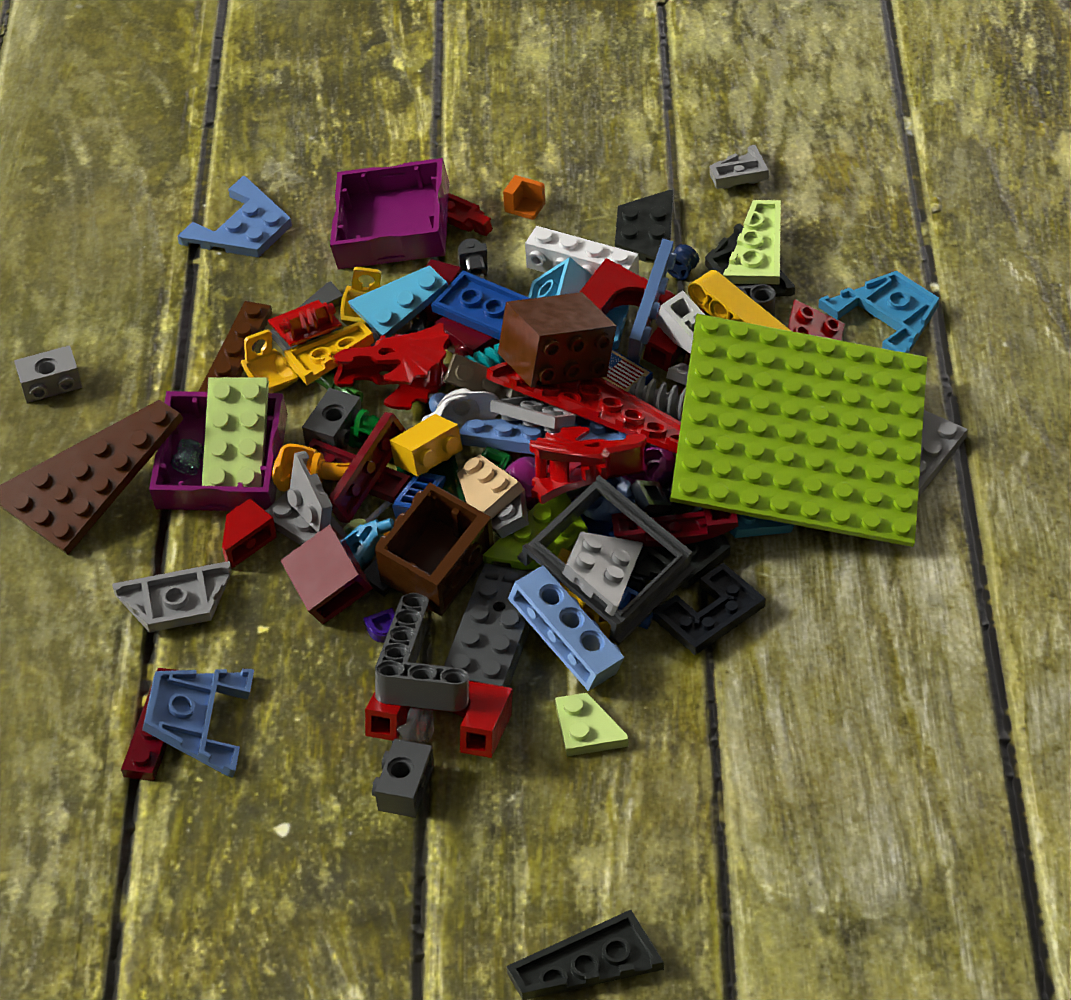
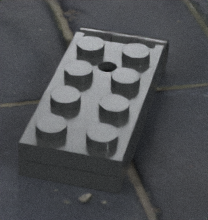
[444,563,532,687]

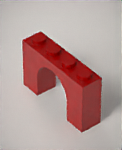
[580,258,705,372]
[365,681,513,758]

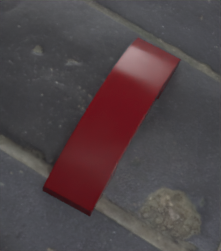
[611,508,738,547]

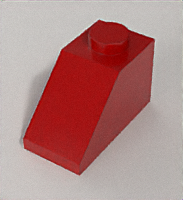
[222,499,277,569]

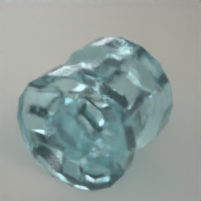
[170,439,204,475]

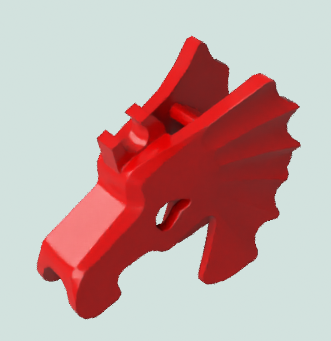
[334,323,449,410]
[529,426,647,504]

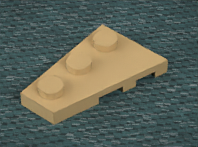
[457,454,525,519]

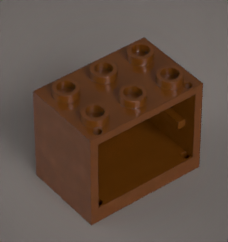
[498,292,616,388]
[375,482,494,616]

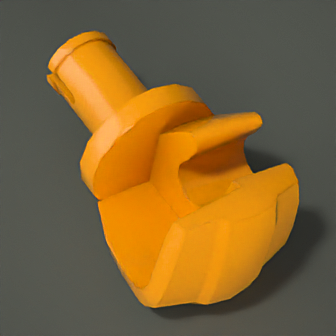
[272,443,351,491]

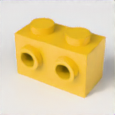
[390,414,463,476]

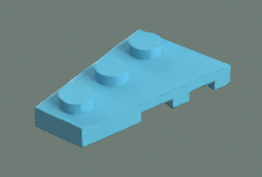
[348,265,449,338]

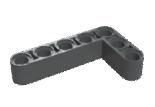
[375,593,469,712]

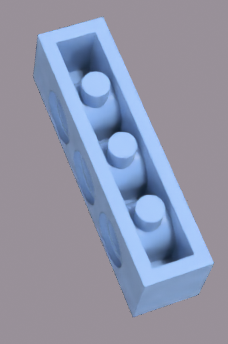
[508,565,624,691]

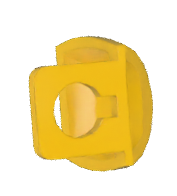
[340,267,382,329]
[241,329,299,393]

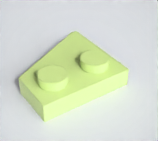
[555,693,629,757]

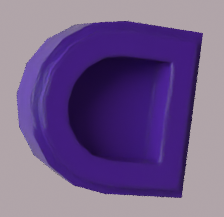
[363,608,395,643]

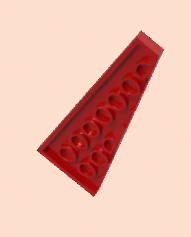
[486,362,681,454]

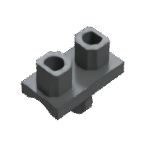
[458,239,488,279]

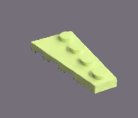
[723,200,781,284]

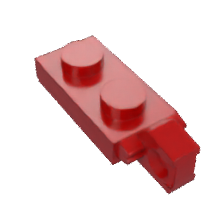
[447,193,493,236]

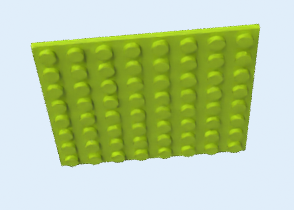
[670,314,927,547]

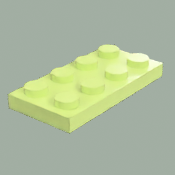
[202,377,269,487]

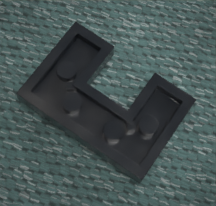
[653,563,766,655]

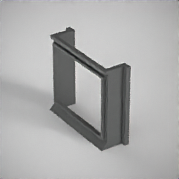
[517,475,695,645]

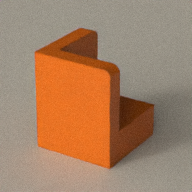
[503,175,546,220]

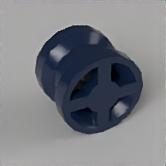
[667,244,700,280]

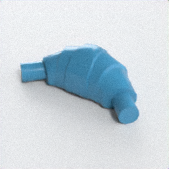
[344,518,394,570]

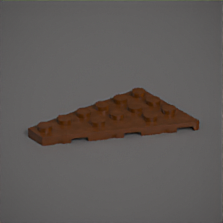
[0,400,184,555]

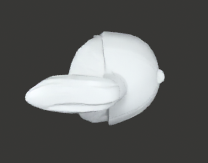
[421,388,499,431]

